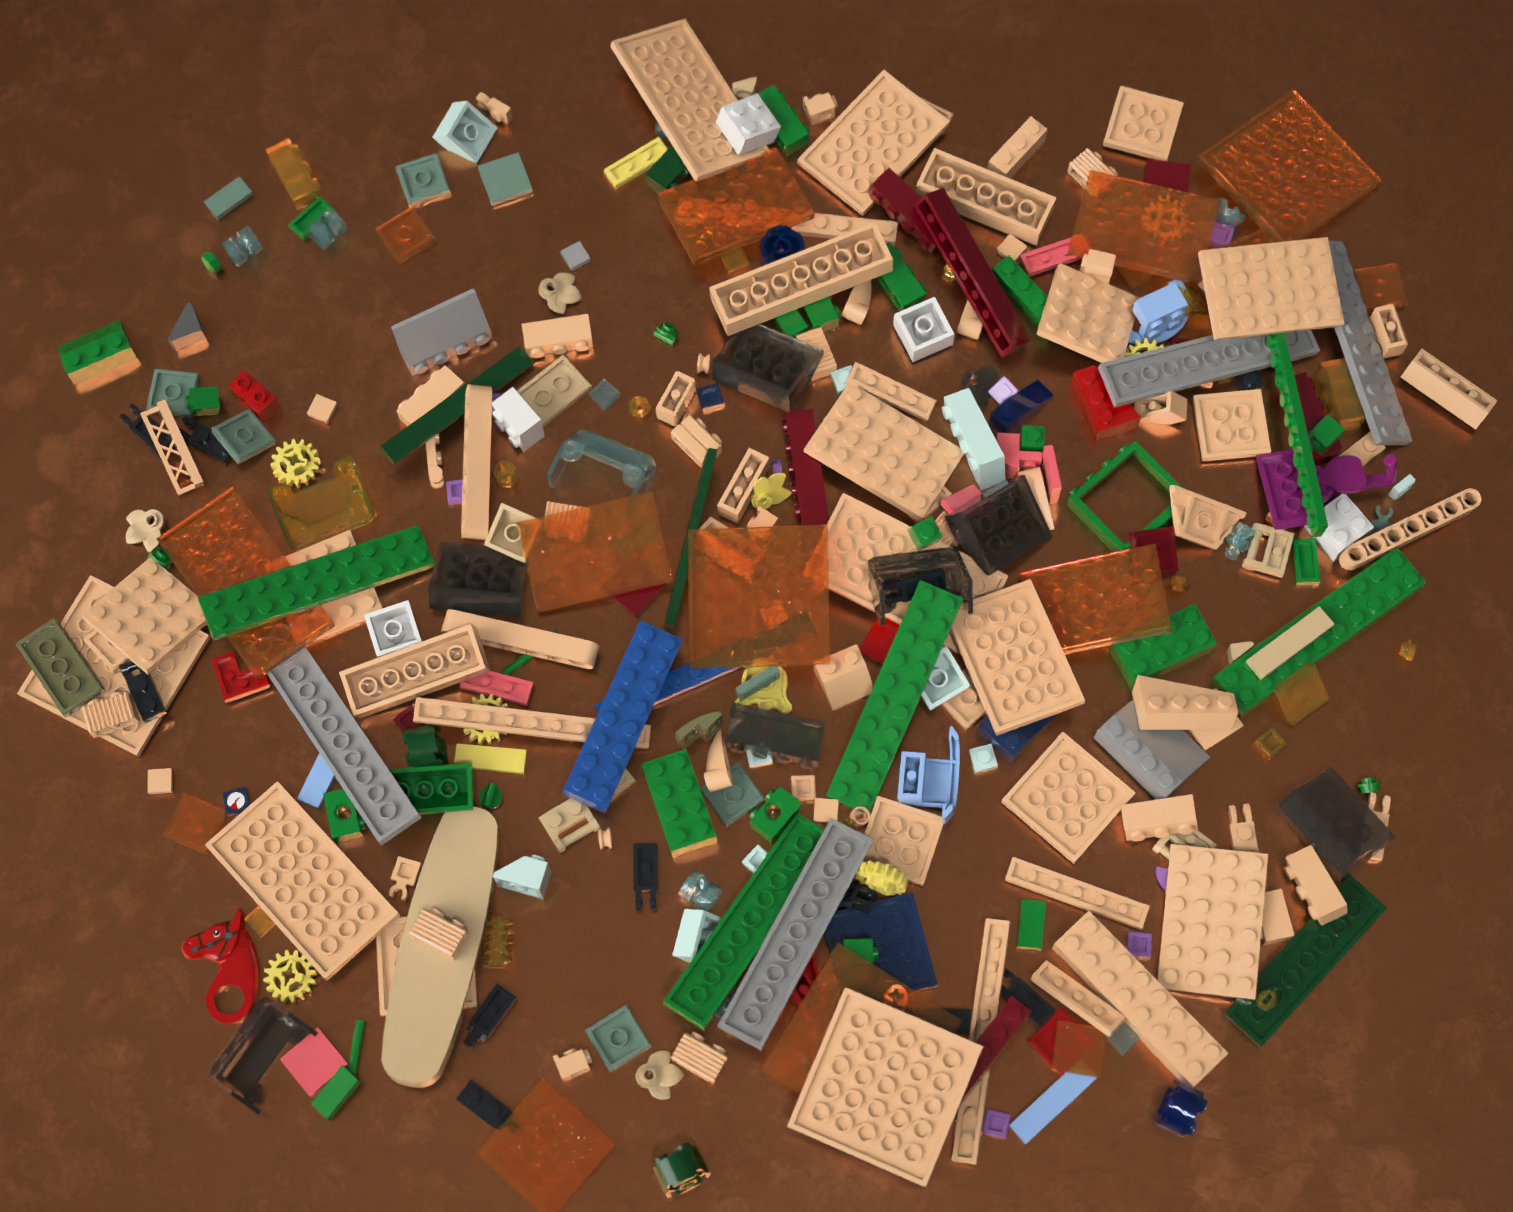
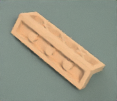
[140,399,204,496]

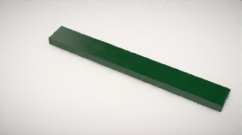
[379,346,534,466]
[664,448,717,629]

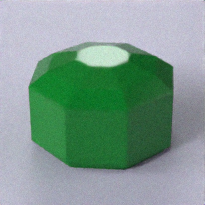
[201,251,223,273]

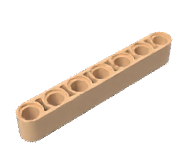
[461,384,492,540]
[1339,488,1481,570]
[441,609,600,669]

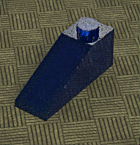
[989,380,1053,433]

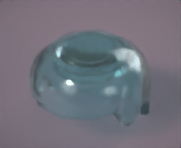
[1212,198,1247,227]

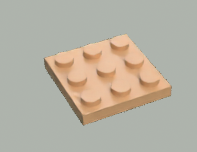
[1103,86,1184,161]
[1192,389,1271,461]
[863,796,943,886]

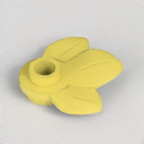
[751,473,792,509]

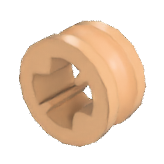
[697,353,711,374]
[598,827,612,850]

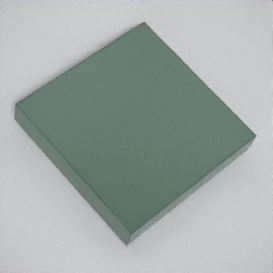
[477,152,533,206]
[395,153,450,207]
[146,369,200,418]
[212,408,276,464]
[700,762,765,828]
[585,1005,652,1072]

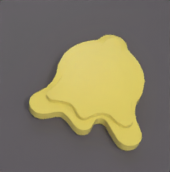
[734,653,792,715]

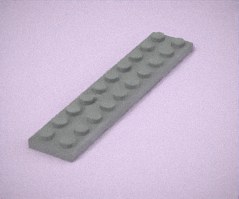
[1329,241,1413,445]
[1098,330,1320,407]
[265,644,421,846]
[718,818,874,1050]

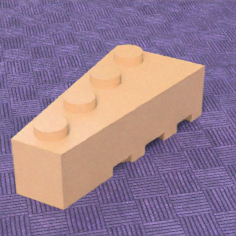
[1132,675,1238,730]

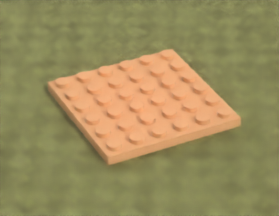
[17,575,211,757]
[787,987,983,1187]

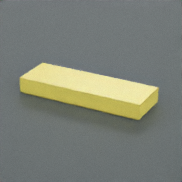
[604,137,667,189]
[454,743,527,774]

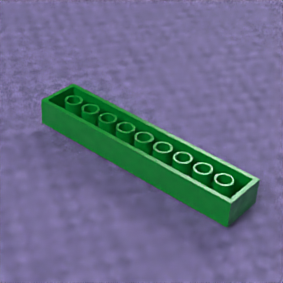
[1210,547,1427,720]

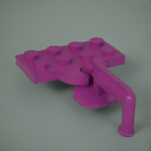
[1256,449,1397,530]

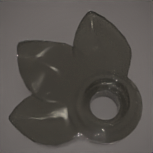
[962,365,999,407]

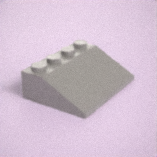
[391,288,492,375]
[1094,700,1210,800]

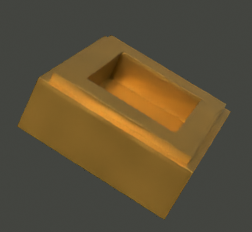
[720,244,749,274]
[1253,726,1288,760]

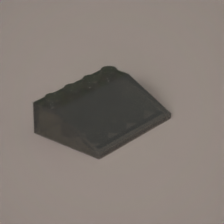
[712,324,824,413]
[944,474,1052,576]
[428,542,531,617]
[726,702,825,769]
[1277,766,1396,883]

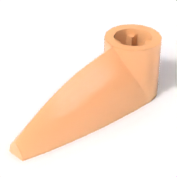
[841,280,871,325]
[956,300,983,340]
[1018,467,1055,531]
[704,729,733,792]

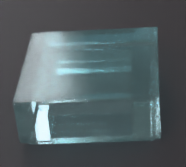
[589,379,621,411]
[1105,1022,1141,1056]

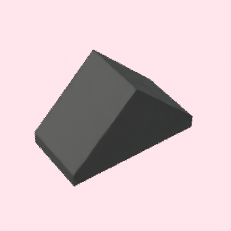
[167,302,206,350]

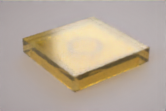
[1273,662,1329,726]

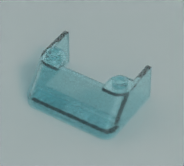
[546,429,656,521]

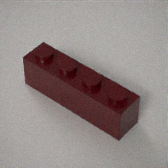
[868,167,937,252]
[1277,372,1342,466]

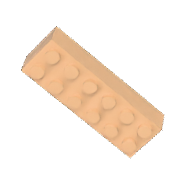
[916,148,1056,246]
[339,624,491,719]

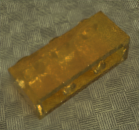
[265,138,322,211]
[1315,358,1365,430]

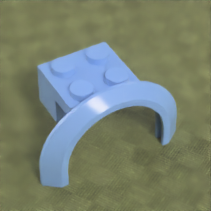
[1128,277,1191,344]
[898,726,960,824]

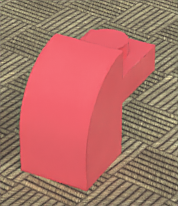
[996,433,1042,476]

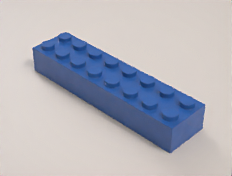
[562,620,683,813]

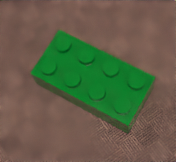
[1109,603,1217,690]
[641,749,717,858]

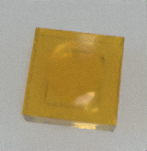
[244,906,276,938]

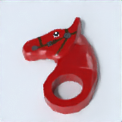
[181,909,260,1025]

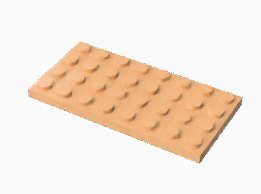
[610,19,771,181]
[802,493,1008,656]
[205,781,400,981]

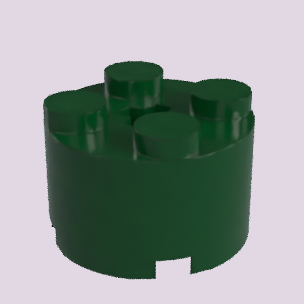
[402,724,448,767]
[653,1142,710,1198]

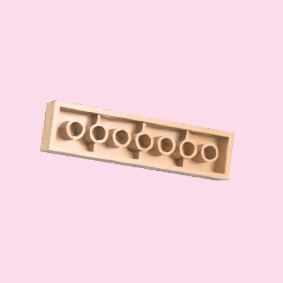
[709,222,893,336]
[1052,911,1228,1091]

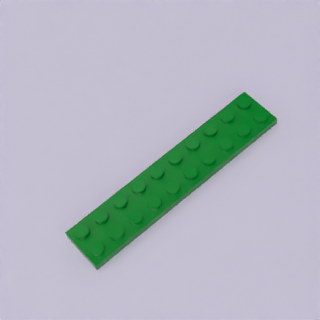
[198,525,435,641]
[826,580,964,814]
[663,813,825,1030]

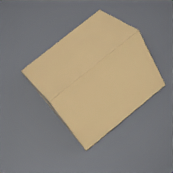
[484,503,544,563]

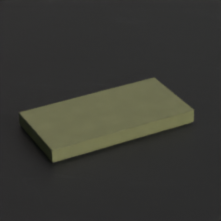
[15,617,105,718]

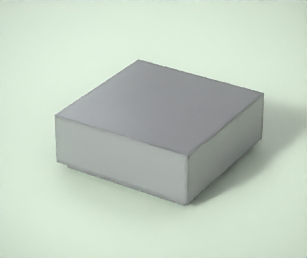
[560,241,591,272]

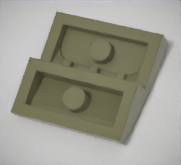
[675,711,723,750]

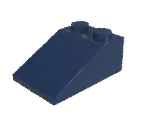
[976,714,1058,764]

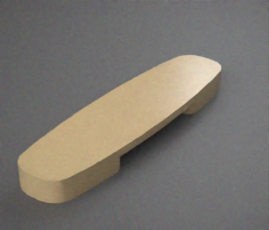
[381,807,500,1087]

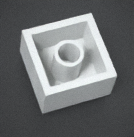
[716,93,781,156]
[893,297,954,362]
[491,387,545,452]
[1304,494,1374,562]
[364,600,423,658]

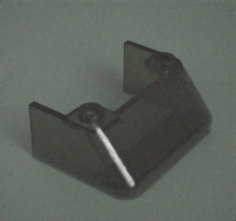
[868,547,973,626]
[207,997,318,1115]

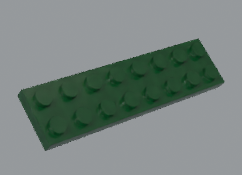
[1223,875,1387,1048]

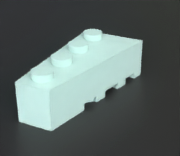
[942,388,1005,491]

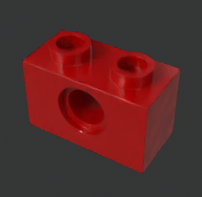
[228,370,281,423]

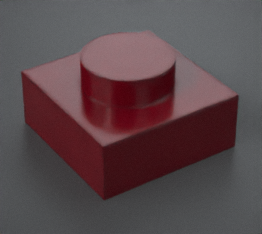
[393,705,425,732]

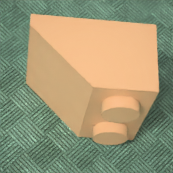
[814,644,873,711]

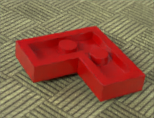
[211,651,271,703]

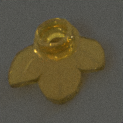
[1176,284,1209,317]

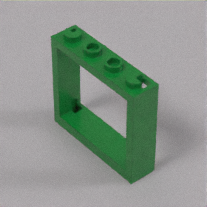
[1067,441,1181,563]

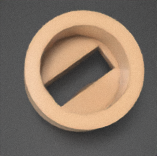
[850,806,870,826]

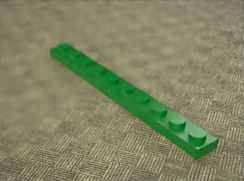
[1267,333,1328,537]

